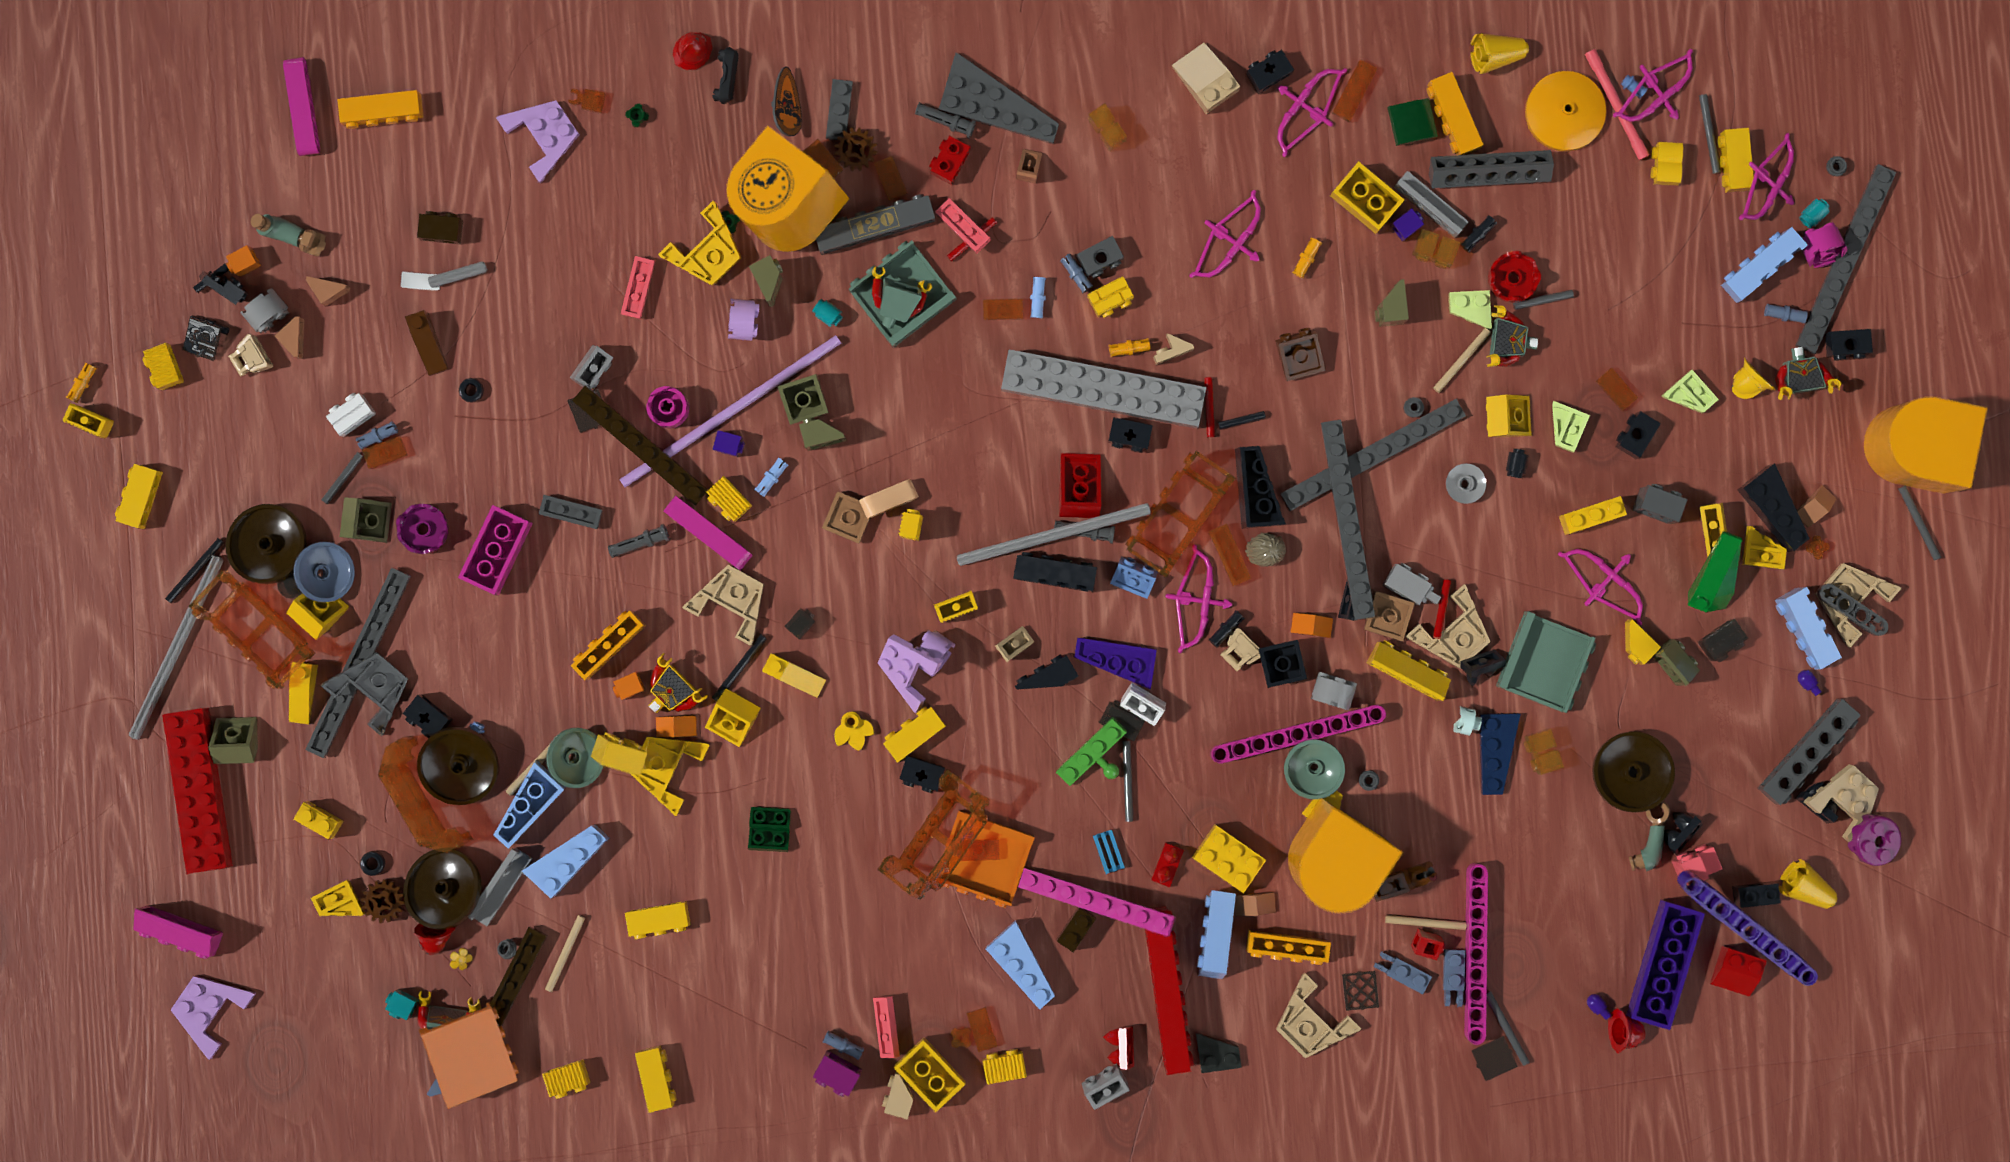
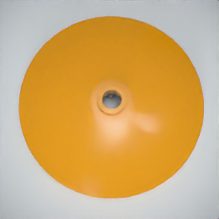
[1525,71,1606,152]

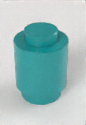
[1799,199,1830,228]
[812,299,843,327]

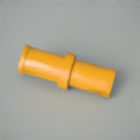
[1292,237,1322,279]
[1109,338,1150,357]
[66,362,97,404]

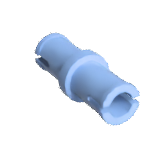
[1030,277,1046,318]
[754,458,789,497]

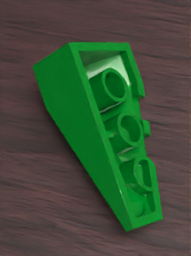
[1687,531,1742,613]

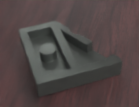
[1196,1033,1242,1073]

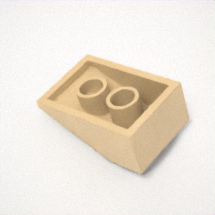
[1172,43,1240,114]

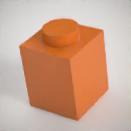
[226,245,262,277]
[612,672,646,700]

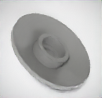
[1446,464,1486,504]

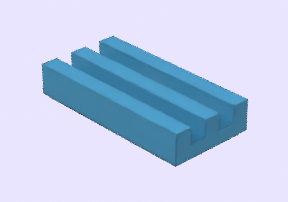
[1093,829,1125,874]

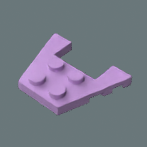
[496,101,579,183]
[878,634,943,713]
[171,976,256,1060]

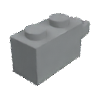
[1382,563,1441,605]

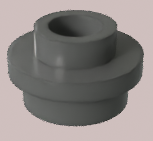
[1826,156,1847,177]
[1404,397,1424,418]
[1359,770,1379,791]
[497,939,517,960]

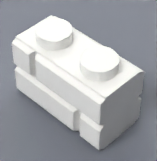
[326,393,376,437]
[1120,683,1166,726]

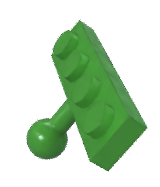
[1056,717,1127,786]

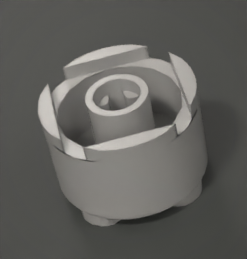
[240,288,289,333]
[1311,672,1357,710]

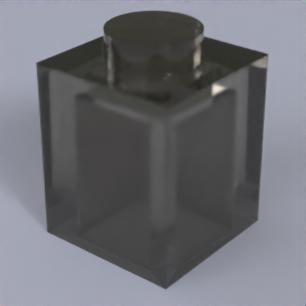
[784,608,816,640]

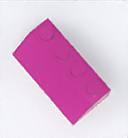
[133,905,223,959]

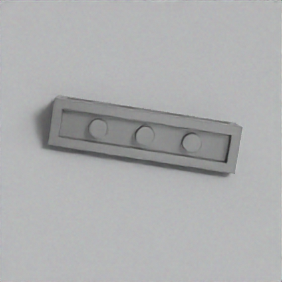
[1394,171,1468,238]
[468,848,533,926]

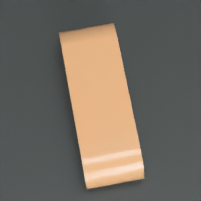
[859,479,919,519]

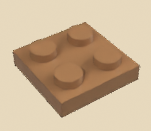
[822,491,870,544]
[1364,591,1415,641]

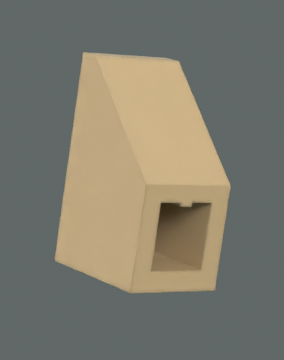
[882,1071,914,1119]

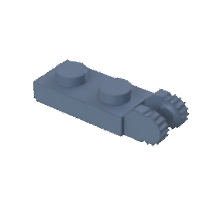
[1443,949,1465,1007]
[1373,951,1432,995]

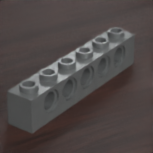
[1429,150,1554,188]
[1757,699,1860,805]

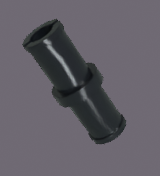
[1460,215,1497,253]
[1208,610,1245,648]

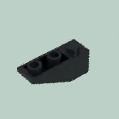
[1015,654,1079,690]

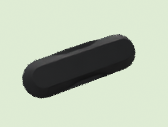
[712,47,739,104]

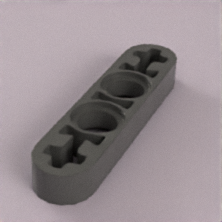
[1817,584,1888,636]

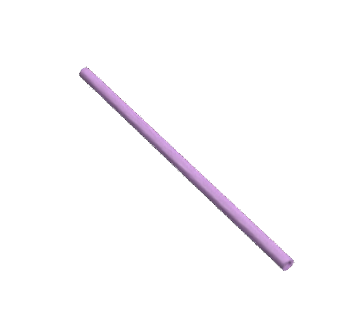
[620,335,841,487]

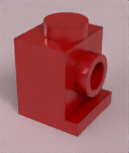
[1411,928,1445,960]

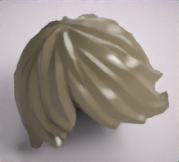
[1245,533,1286,567]

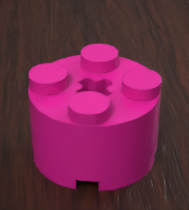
[1802,222,1848,268]
[646,386,689,428]

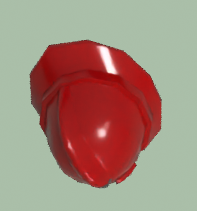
[672,32,712,70]
[414,923,456,955]
[1608,1008,1646,1054]

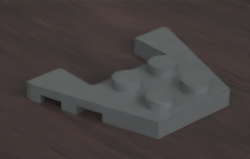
[321,652,408,736]

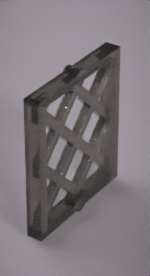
[1342,971,1379,1011]

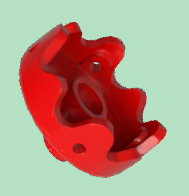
[1488,251,1541,303]

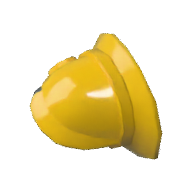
[1732,358,1776,399]

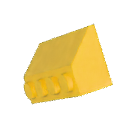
[1366,640,1451,701]

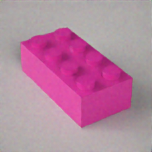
[458,505,533,596]

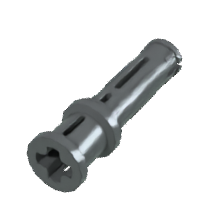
[915,102,976,138]
[1054,520,1115,544]
[608,524,670,558]

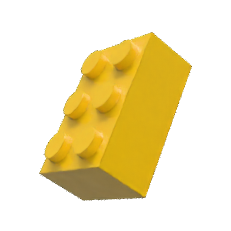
[1330,161,1404,234]
[591,732,647,776]
[1192,824,1266,893]
[894,1037,966,1112]

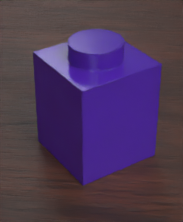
[1390,209,1424,242]
[712,430,745,457]

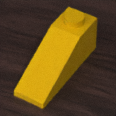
[762,653,826,698]
[289,662,318,724]

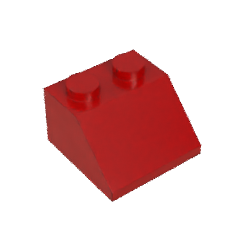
[1710,946,1767,997]

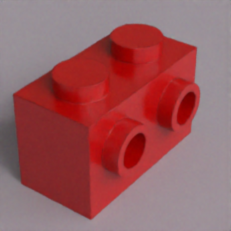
[929,135,971,185]

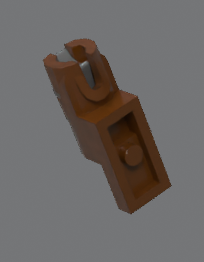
[1374,861,1437,902]

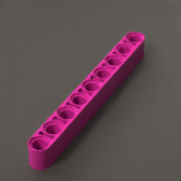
[1210,705,1386,763]
[1464,863,1488,1045]

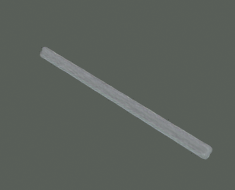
[957,503,1151,566]
[129,556,223,740]

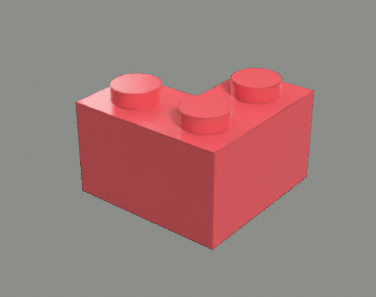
[1672,844,1722,885]

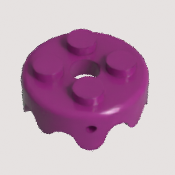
[396,504,448,554]
[1848,814,1902,866]

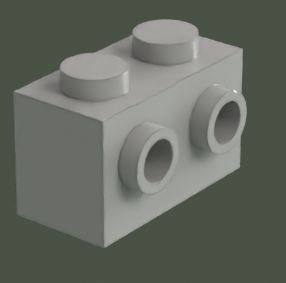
[570,345,613,389]
[1082,1064,1129,1110]

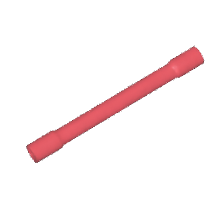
[1584,49,1650,161]

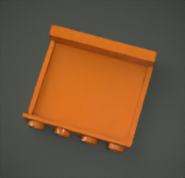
[935,810,1035,908]
[419,1002,519,1109]

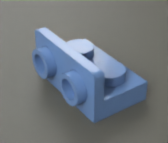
[1110,556,1158,599]

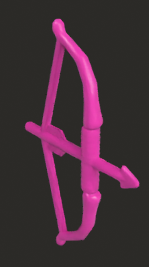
[1613,49,1693,122]
[1277,68,1347,157]
[1739,133,1794,220]
[1189,190,1261,278]
[1165,545,1232,653]
[1558,548,1643,626]

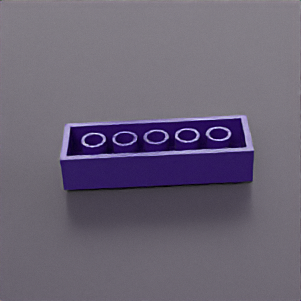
[1626,900,1705,1030]

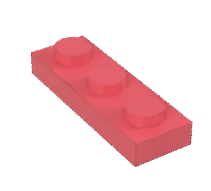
[935,198,991,254]
[621,256,655,320]
[873,996,900,1058]

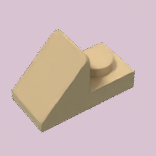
[1153,333,1194,365]
[995,626,1034,662]

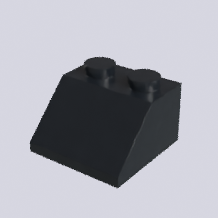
[1258,640,1307,688]

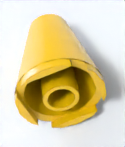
[1470,33,1529,74]
[1779,859,1837,909]

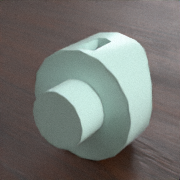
[1453,706,1482,736]

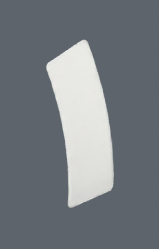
[401,272,440,290]

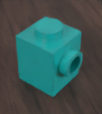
[385,989,419,1020]

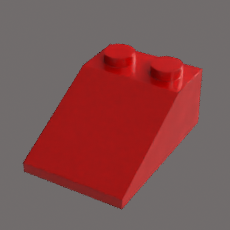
[1059,453,1101,518]

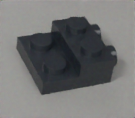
[199,270,248,305]

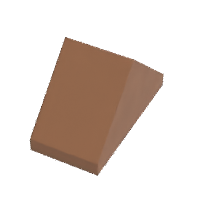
[1016,149,1042,184]
[306,276,351,306]
[275,317,304,359]
[1797,485,1837,528]
[1235,892,1276,916]

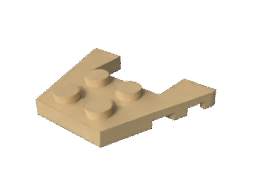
[1815,563,1901,648]
[682,565,764,646]
[1405,584,1490,669]
[1804,764,1879,842]
[1276,972,1361,1058]

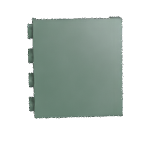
[849,241,956,348]
[1496,611,1596,713]

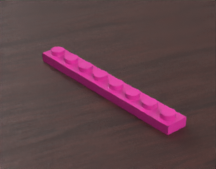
[1018,868,1175,936]

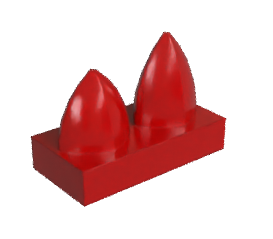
[1151,842,1184,887]
[1103,1026,1134,1070]

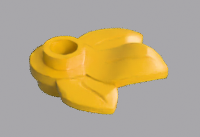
[834,712,874,751]

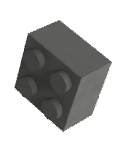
[1632,484,1687,524]

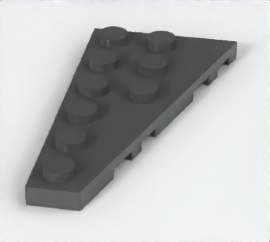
[939,52,1059,144]

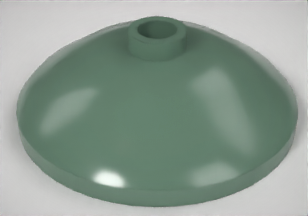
[546,728,604,788]
[1284,739,1345,799]

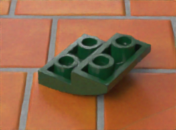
[1387,98,1438,146]
[748,807,791,852]

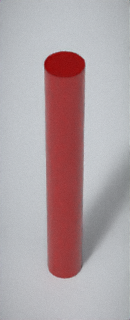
[947,217,997,262]
[1204,377,1215,438]
[1433,579,1451,639]

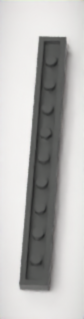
[1795,164,1896,354]
[1280,399,1466,511]
[1321,419,1375,621]
[305,568,411,758]

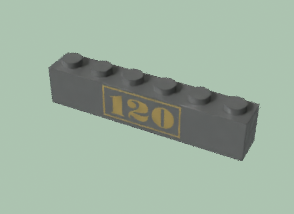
[816,194,936,255]

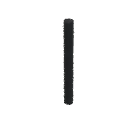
[165,538,224,603]
[711,634,767,702]

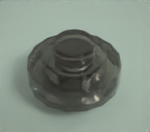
[277,573,302,599]

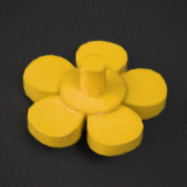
[450,948,472,970]

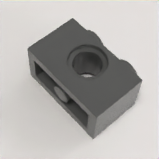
[1077,236,1124,278]

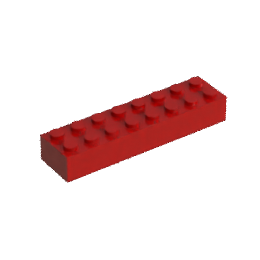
[162,708,233,874]
[1145,906,1194,1075]

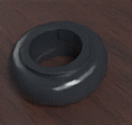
[459,378,484,403]
[360,851,385,876]

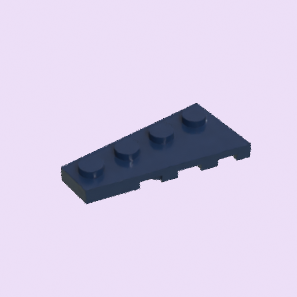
[1479,714,1521,795]

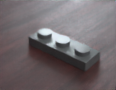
[826,79,853,141]
[539,495,603,530]

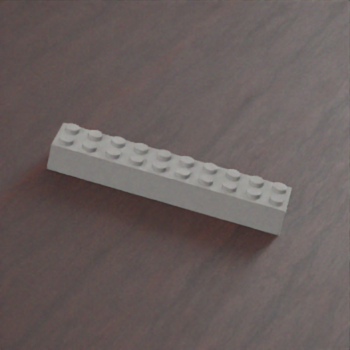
[1001,349,1206,429]

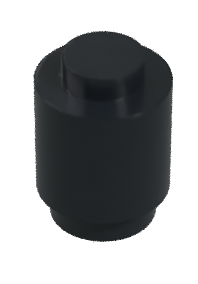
[1506,449,1529,479]

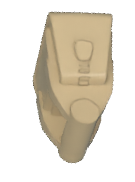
[228,334,273,377]
[1220,628,1260,671]

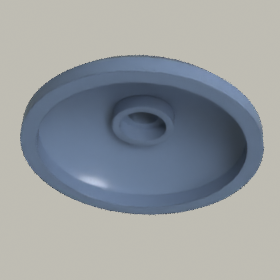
[294,542,355,602]

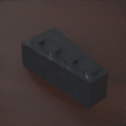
[1235,446,1286,529]
[1737,463,1810,552]
[1013,552,1097,592]

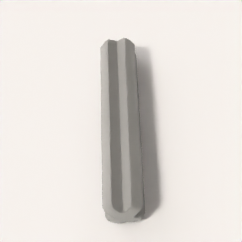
[428,262,487,288]

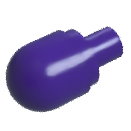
[1797,670,1822,696]
[1587,994,1611,1020]

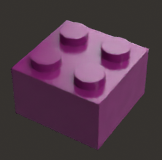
[813,1050,862,1097]

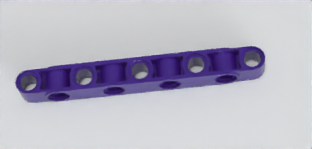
[1677,871,1818,986]

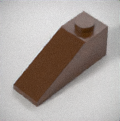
[405,310,448,376]

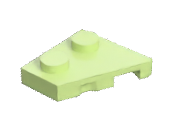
[1449,290,1492,330]
[1661,370,1719,413]
[1552,401,1590,453]

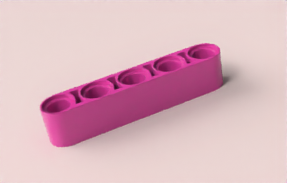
[283,57,320,156]
[663,495,753,571]

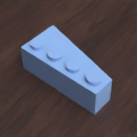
[1721,227,1808,303]
[1775,587,1842,670]
[494,760,565,849]
[522,824,609,898]
[1197,890,1236,979]
[986,920,1055,1009]

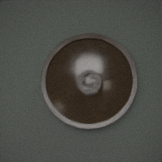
[226,504,307,584]
[417,727,499,805]
[1592,732,1675,812]
[403,848,481,930]

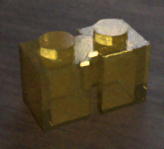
[1088,103,1127,152]
[1412,229,1460,269]
[1524,729,1564,775]

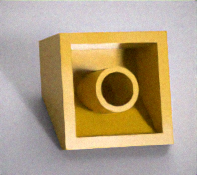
[1486,395,1531,438]
[286,593,349,640]
[705,688,761,747]

